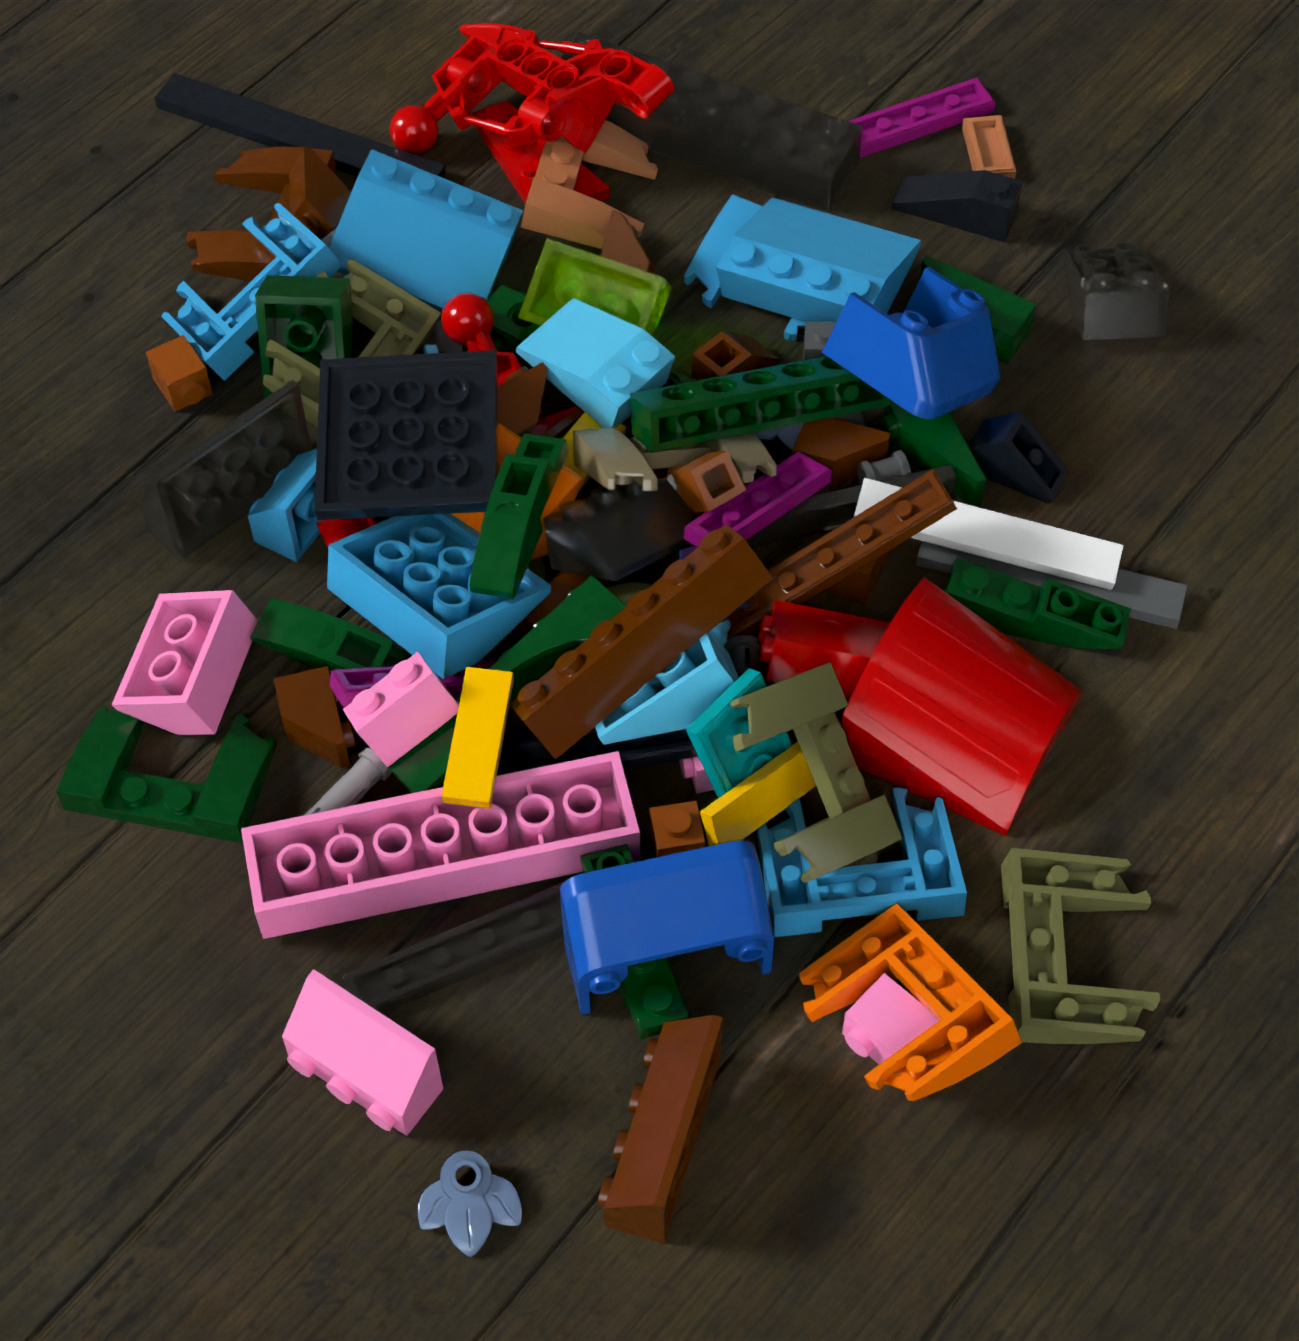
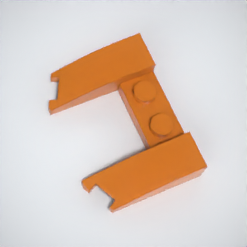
[799,903,1022,1102]

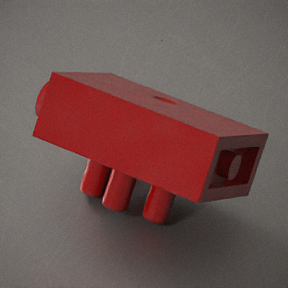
[758,600,890,703]

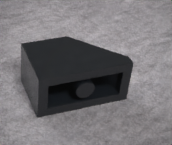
[968,411,1069,503]

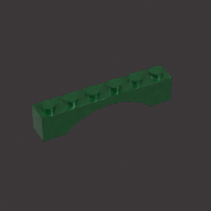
[388,575,626,793]

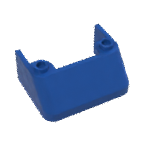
[822,267,1001,420]
[560,840,774,1015]

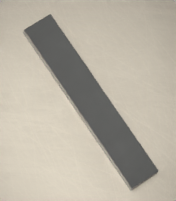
[916,541,1188,629]

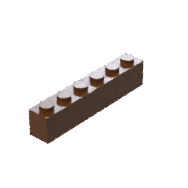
[510,524,773,760]

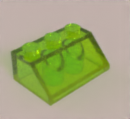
[518,238,672,336]

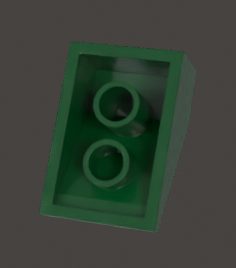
[255,275,353,414]

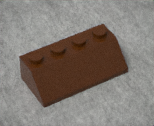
[598,1015,723,1244]

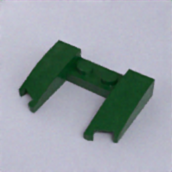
[56,706,277,843]

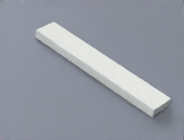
[854,478,1123,590]

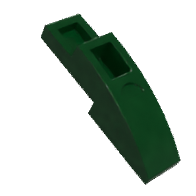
[469,433,569,599]
[945,557,1131,649]
[250,598,412,674]
[581,844,689,1039]

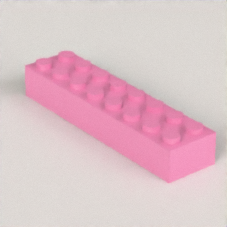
[241,751,641,939]

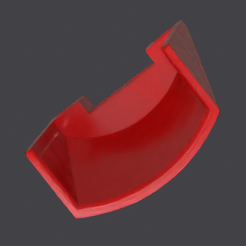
[841,577,1083,836]

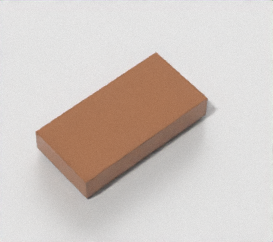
[962,115,1016,179]

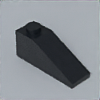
[891,170,1023,242]

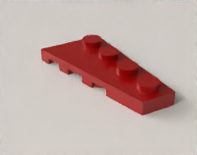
[472,100,610,204]

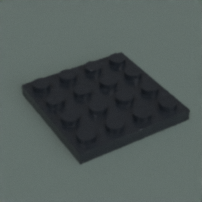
[314,350,498,520]

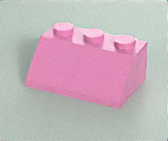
[112,590,258,735]
[282,969,443,1136]

